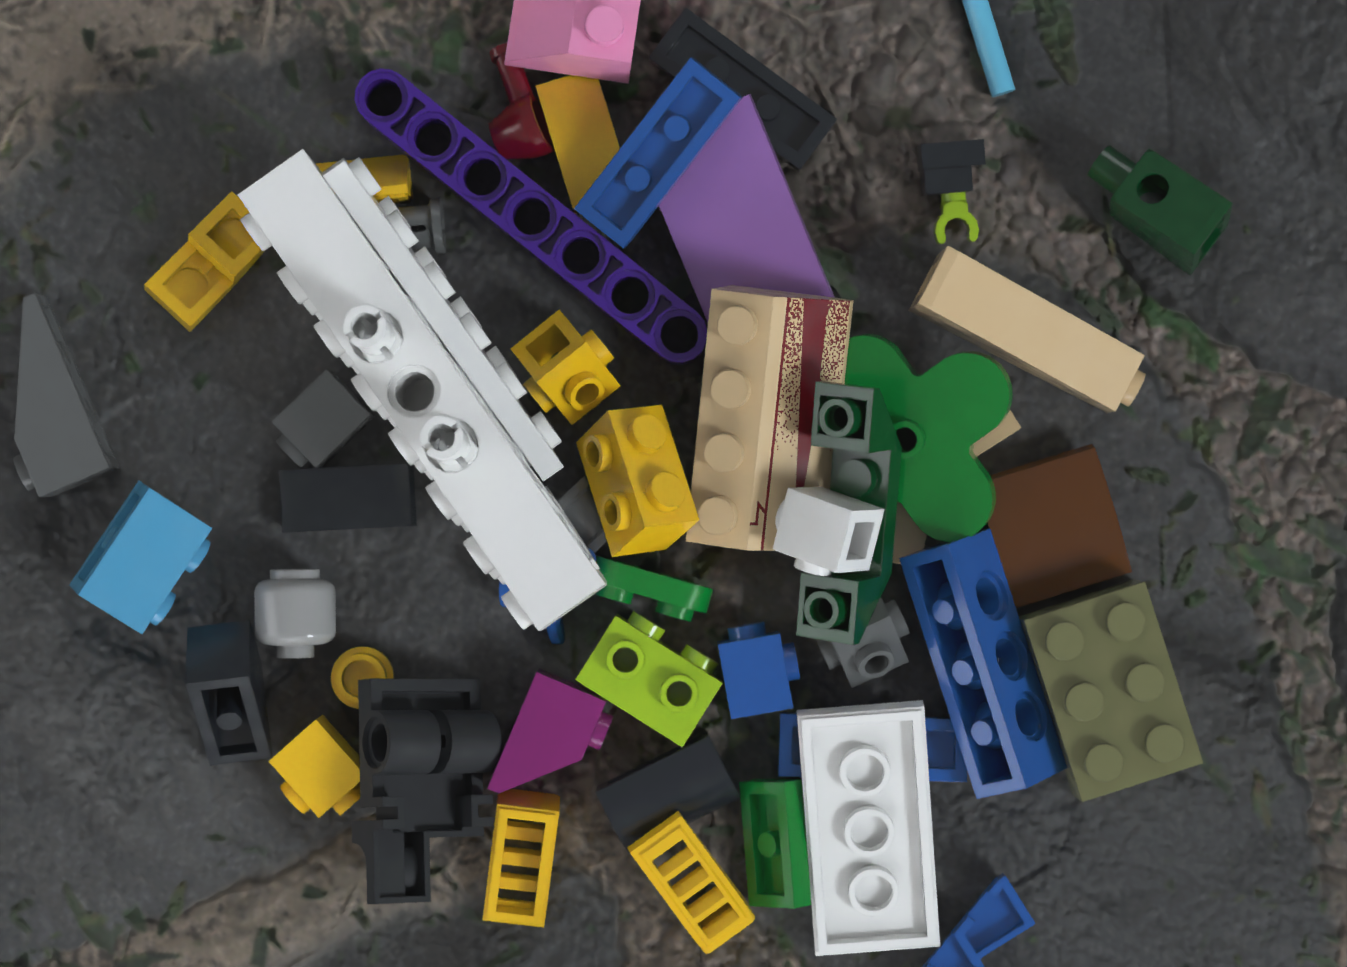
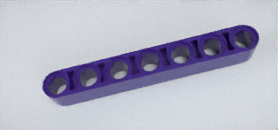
[354,68,707,365]

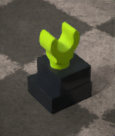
[916,139,986,245]

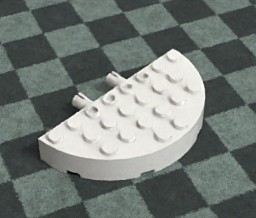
[238,149,607,631]

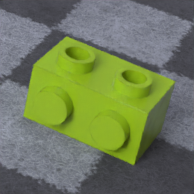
[575,610,723,747]

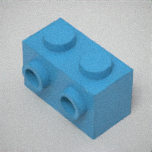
[69,480,212,634]

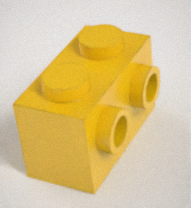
[576,405,699,557]

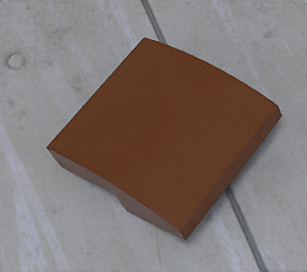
[985,444,1132,608]

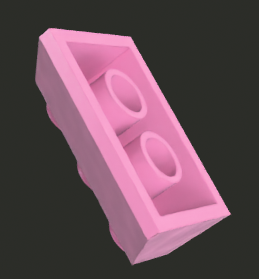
[504,0,641,84]

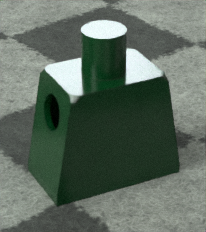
[1087,145,1233,276]

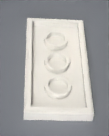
[796,700,940,956]

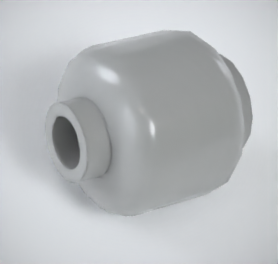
[254,569,336,658]

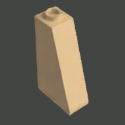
[908,246,1146,413]

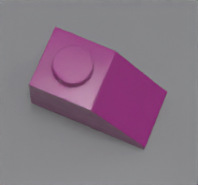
[487,668,614,794]

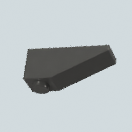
[13,293,120,497]

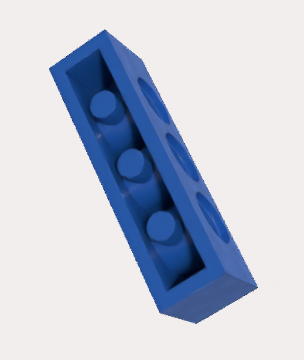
[899,529,1068,799]

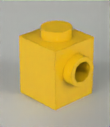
[269,715,360,818]

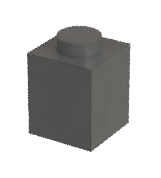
[272,369,376,468]

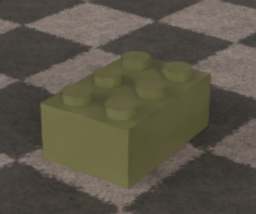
[1019,579,1203,802]

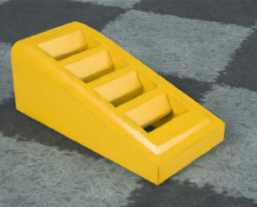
[482,789,560,928]
[627,811,755,954]

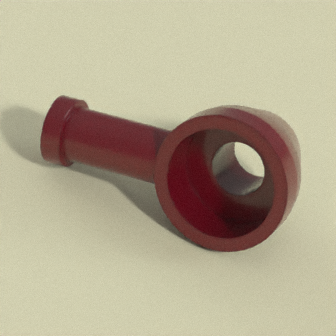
[489,43,555,159]

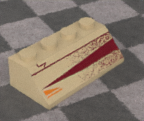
[686,285,854,551]

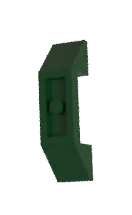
[796,381,902,645]

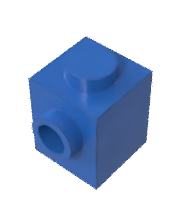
[717,622,800,719]

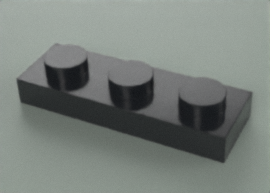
[648,7,837,172]

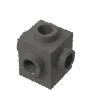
[815,597,910,688]

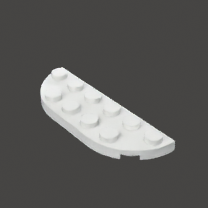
[321,157,564,482]

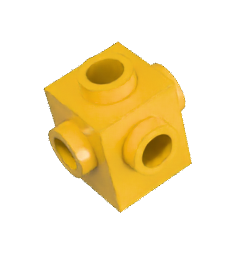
[510,309,621,425]

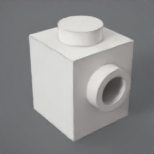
[773,487,885,576]

